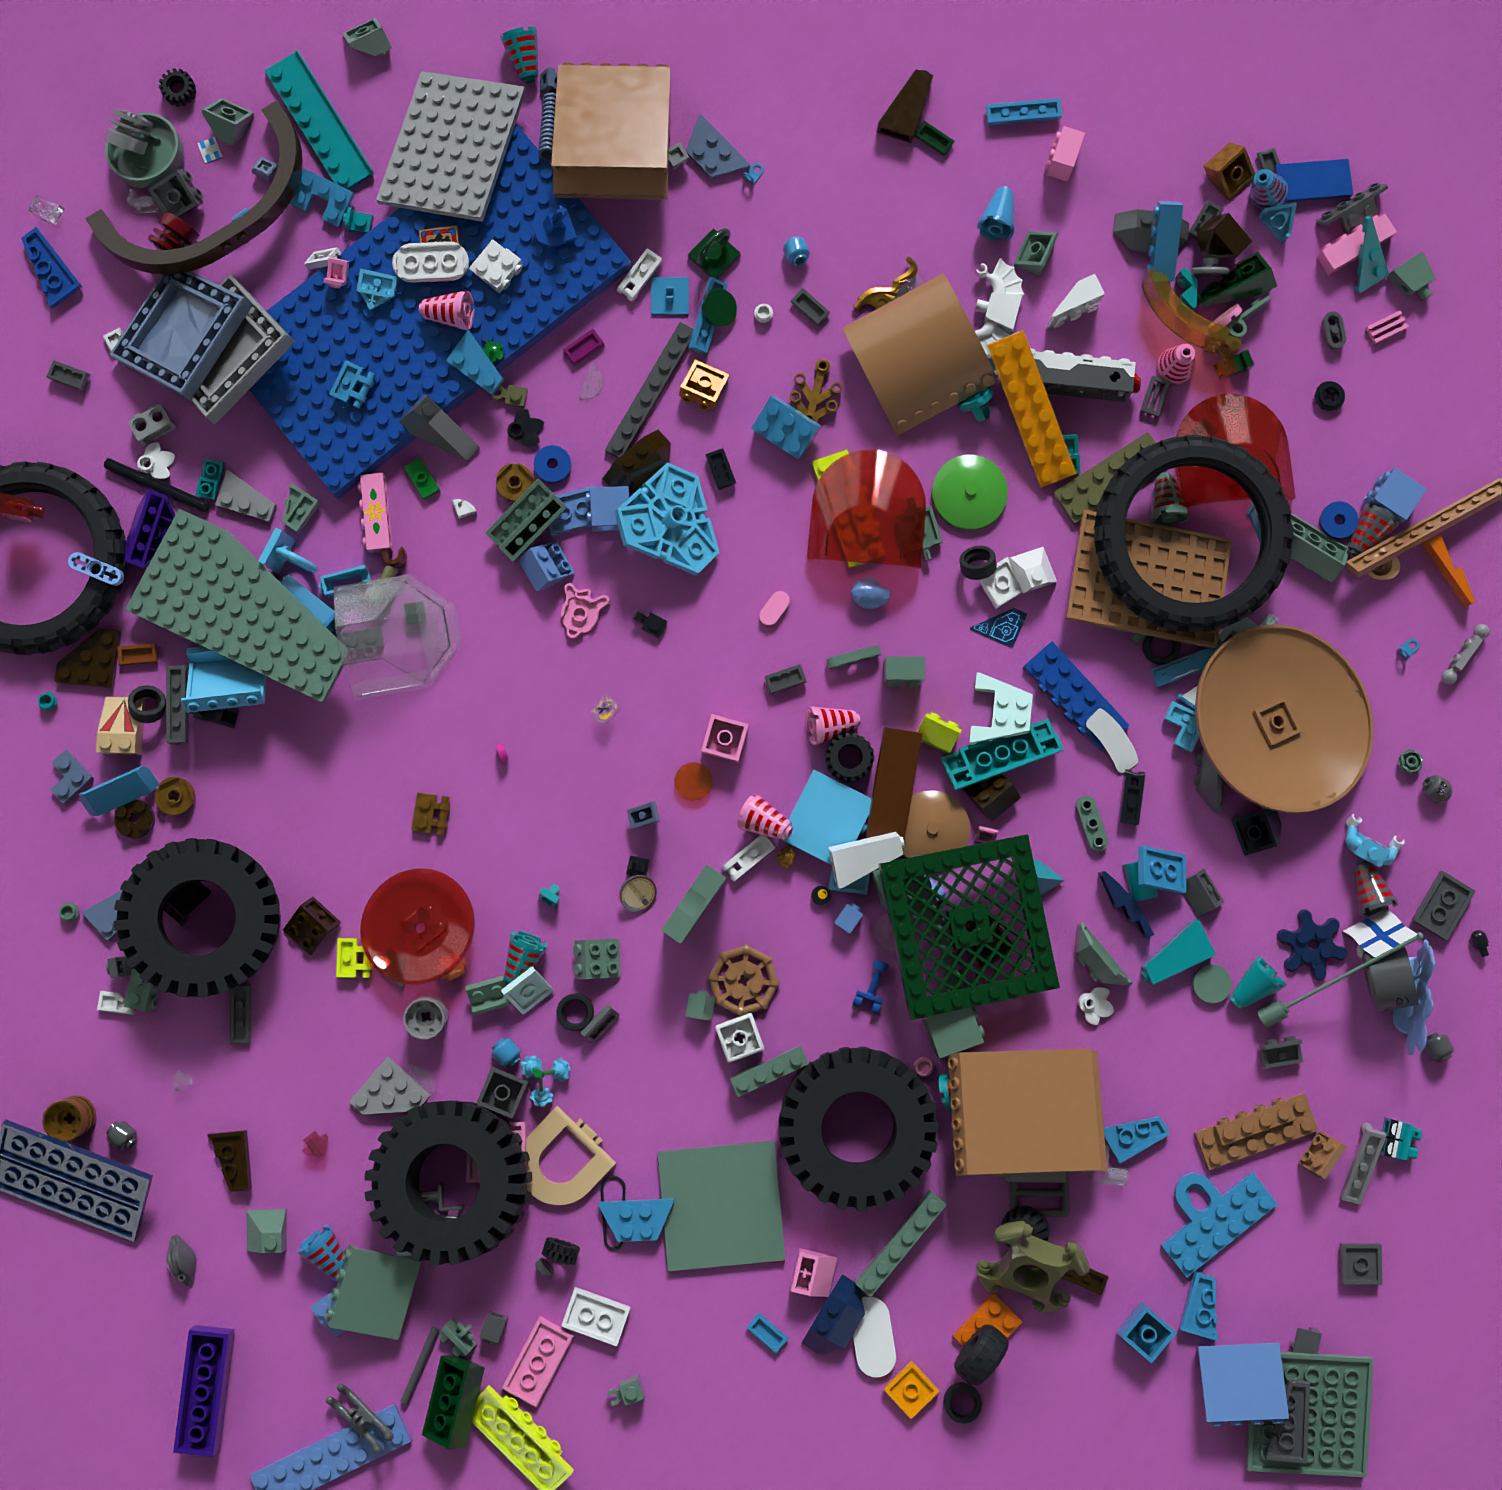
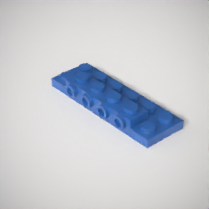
[1023,641,1129,751]

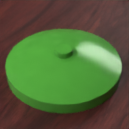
[932,455,1008,530]

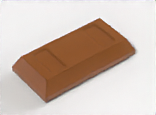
[118,643,157,666]

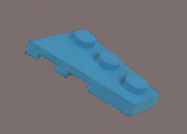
[1104,1116,1170,1164]

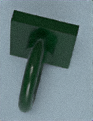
[688,228,741,279]

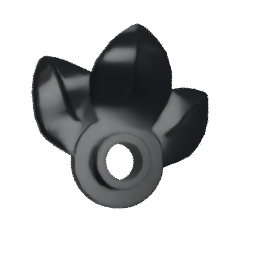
[507,409,544,446]

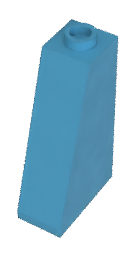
[279,574,345,634]

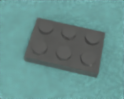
[1411,871,1476,940]

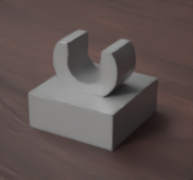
[668,142,689,169]

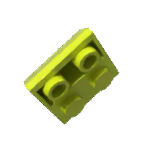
[917,712,962,754]

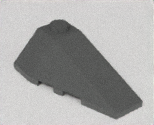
[398,394,480,461]

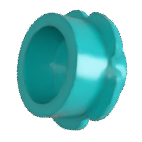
[38,692,57,711]

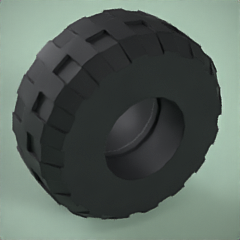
[954,1325,1009,1386]

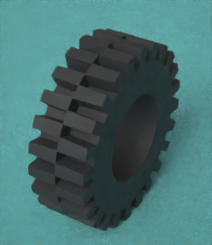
[114,838,281,997]
[779,1047,939,1211]
[364,1100,532,1266]

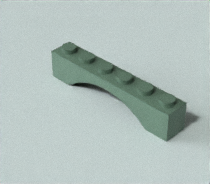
[854,1189,947,1297]

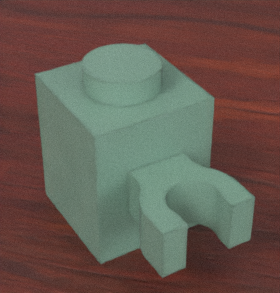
[607,1374,645,1406]

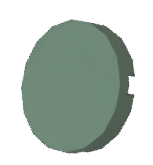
[1192,964,1232,1003]

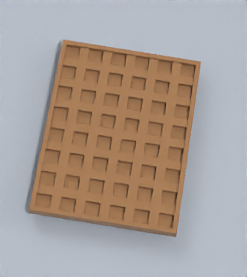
[1065,510,1232,649]

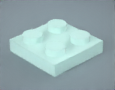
[501,966,554,1015]

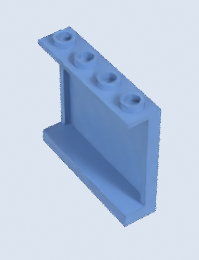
[1197,1343,1289,1426]

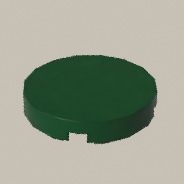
[701,288,737,327]

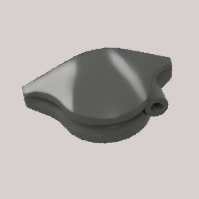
[166,1235,197,1286]

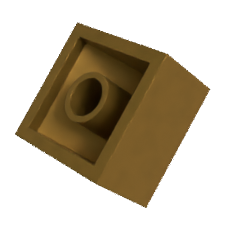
[1203,142,1255,200]

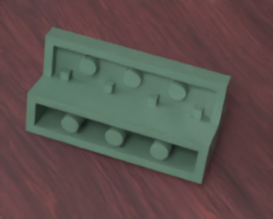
[485,478,566,561]

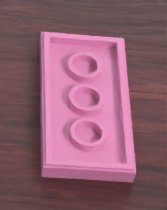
[501,1316,574,1407]

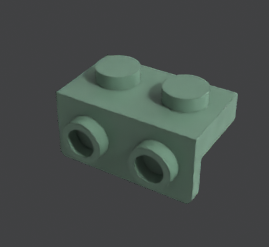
[124,969,159,1011]

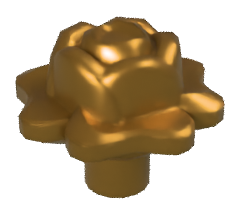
[776,846,796,869]

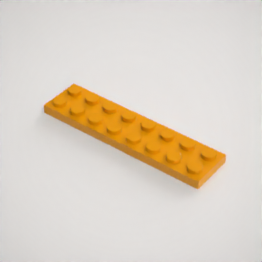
[987,330,1077,488]

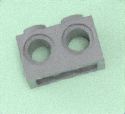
[127,403,177,446]

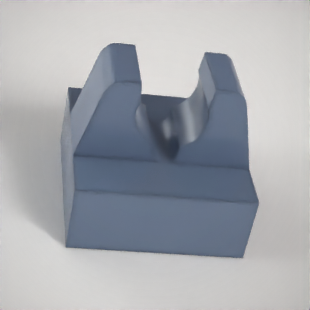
[540,67,557,93]

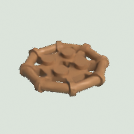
[707,944,780,1017]

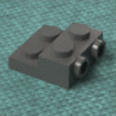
[148,169,204,218]

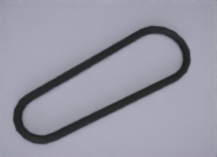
[600,1175,626,1250]

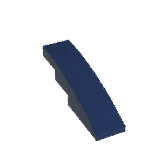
[1098,871,1154,938]

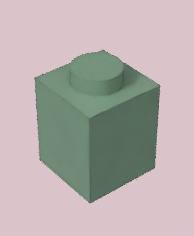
[686,990,715,1020]

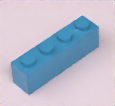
[1146,201,1184,282]

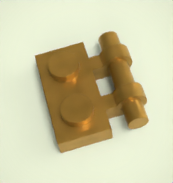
[411,792,450,835]

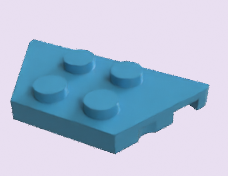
[598,1198,674,1242]

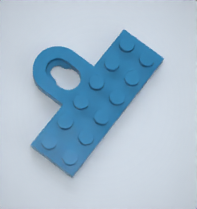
[1161,1172,1278,1277]

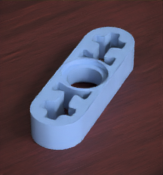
[68,552,124,586]

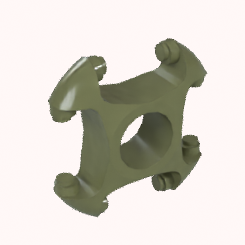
[976,1221,1090,1313]

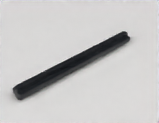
[104,458,209,512]

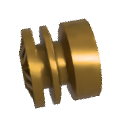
[42,1095,96,1142]

